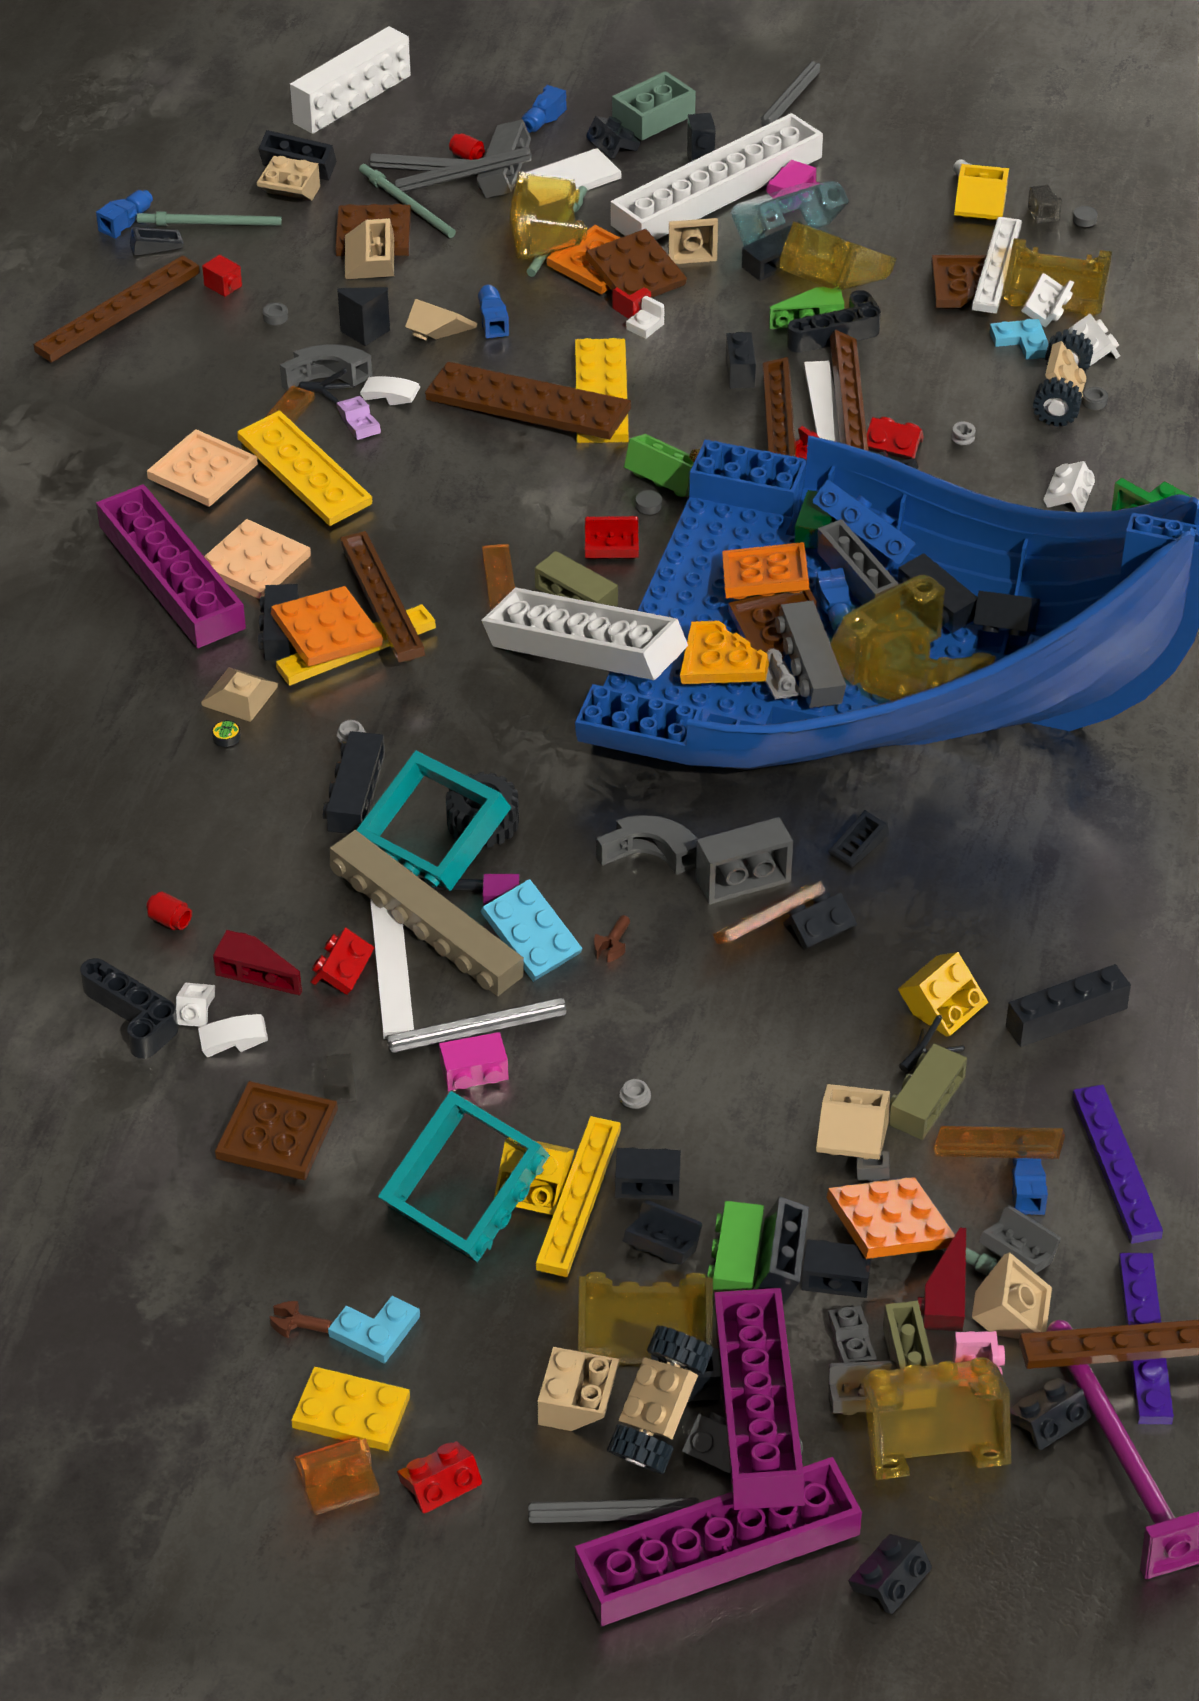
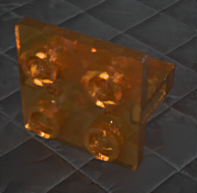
[295,1437,380,1515]

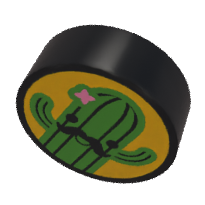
[212,720,241,747]

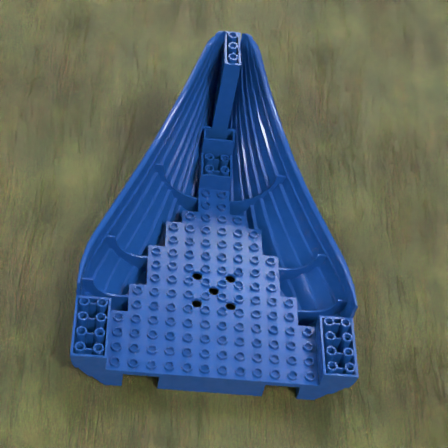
[575,436,1199,770]

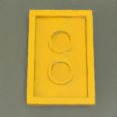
[291,1366,410,1452]

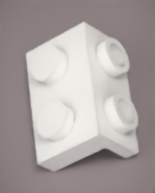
[1021,273,1074,328]
[1068,314,1120,366]
[1043,461,1095,512]

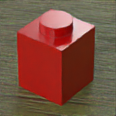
[202,254,242,297]

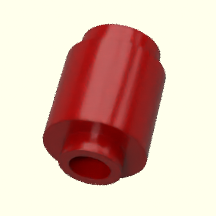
[449,133,485,160]
[146,891,192,930]

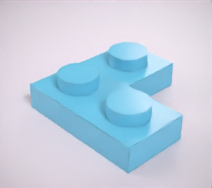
[990,319,1048,360]
[328,1296,420,1364]

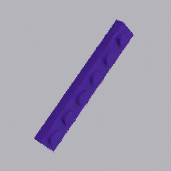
[1072,1085,1163,1244]
[1119,1253,1174,1424]

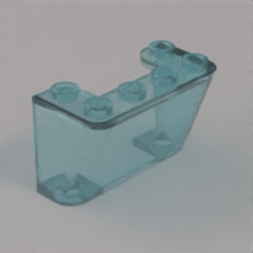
[731,181,849,246]

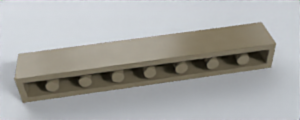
[330,830,524,997]

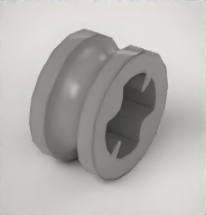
[951,421,976,445]

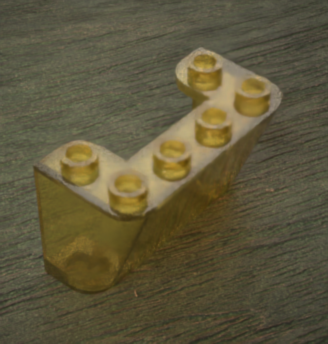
[830,575,945,686]
[578,1272,713,1365]
[863,1357,1011,1480]

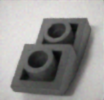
[828,1306,877,1363]

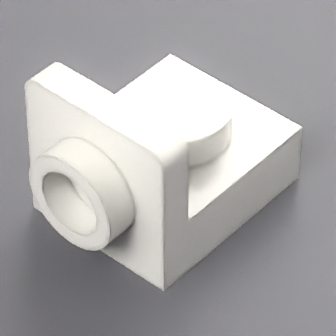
[626,296,664,339]
[176,983,215,1027]

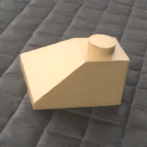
[668,218,718,264]
[405,299,478,340]
[201,667,278,722]
[972,1252,1052,1339]

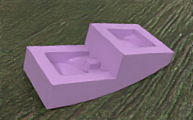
[336,396,381,440]

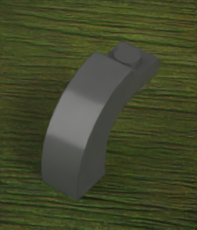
[280,344,373,391]
[596,815,697,875]

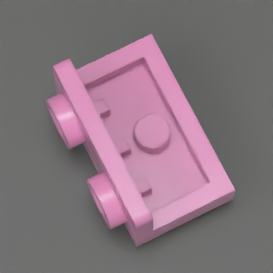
[951,1331,1005,1400]

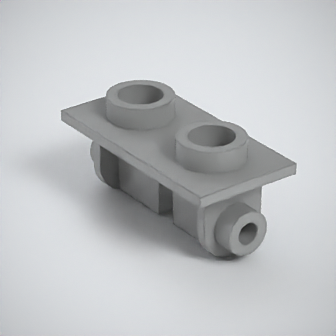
[765,649,801,699]

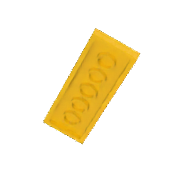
[575,338,629,443]
[237,410,372,526]

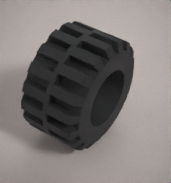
[446,772,519,848]

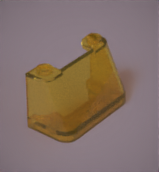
[510,172,587,260]
[780,221,897,291]
[1003,238,1112,317]
[860,629,996,701]

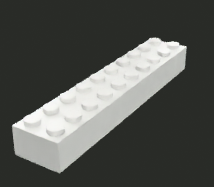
[611,113,823,240]

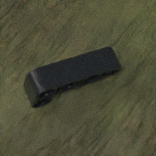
[787,290,881,353]
[80,958,179,1059]

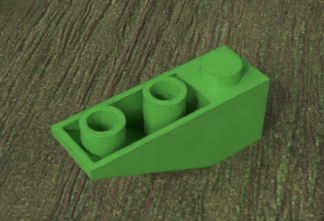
[769,286,845,329]

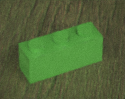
[624,434,696,497]
[707,1201,764,1298]

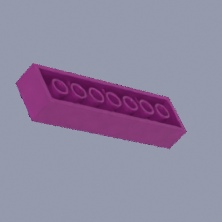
[96,484,246,648]
[714,1288,805,1510]
[575,1457,862,1626]

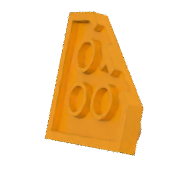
[680,621,769,684]

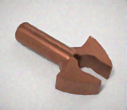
[594,915,630,962]
[269,1301,333,1338]

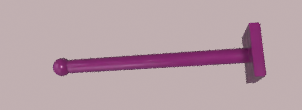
[1047,1320,1199,1579]

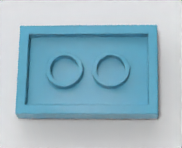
[480,879,583,982]

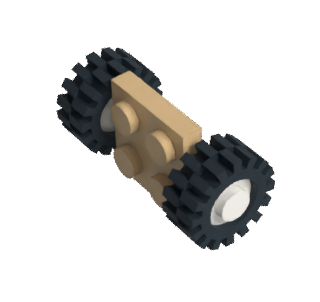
[1033,329,1093,427]
[607,1325,714,1474]

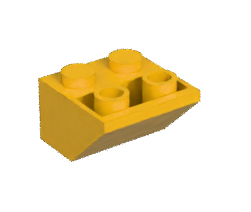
[954,164,1009,220]
[898,952,988,1037]
[494,1138,575,1215]

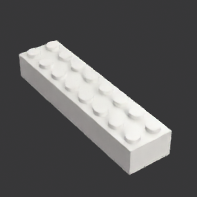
[481,587,688,680]

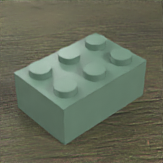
[612,71,696,140]

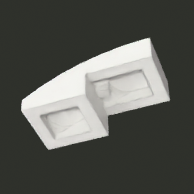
[360,376,420,406]
[198,1014,268,1057]

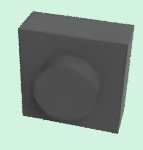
[857,1151,890,1181]

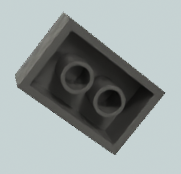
[696,817,793,904]

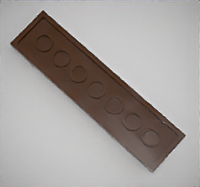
[425,362,631,440]

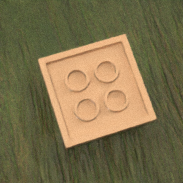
[147,429,258,507]
[204,519,311,599]

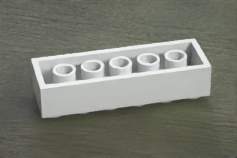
[290,26,411,134]

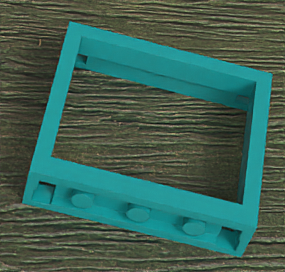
[357,750,512,891]
[378,1091,550,1263]

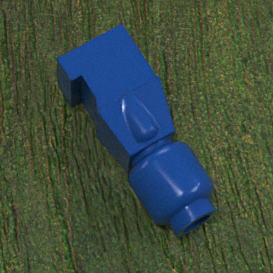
[521,85,567,133]
[96,190,153,239]
[478,285,509,339]
[816,568,856,636]
[1012,1135,1048,1215]

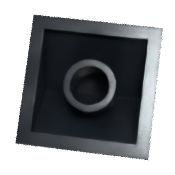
[337,287,390,346]

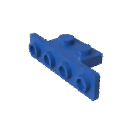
[813,480,915,565]

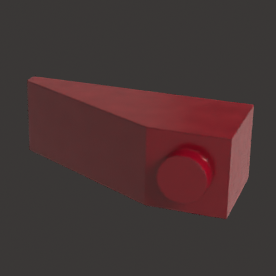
[213,930,302,996]
[917,1227,966,1332]

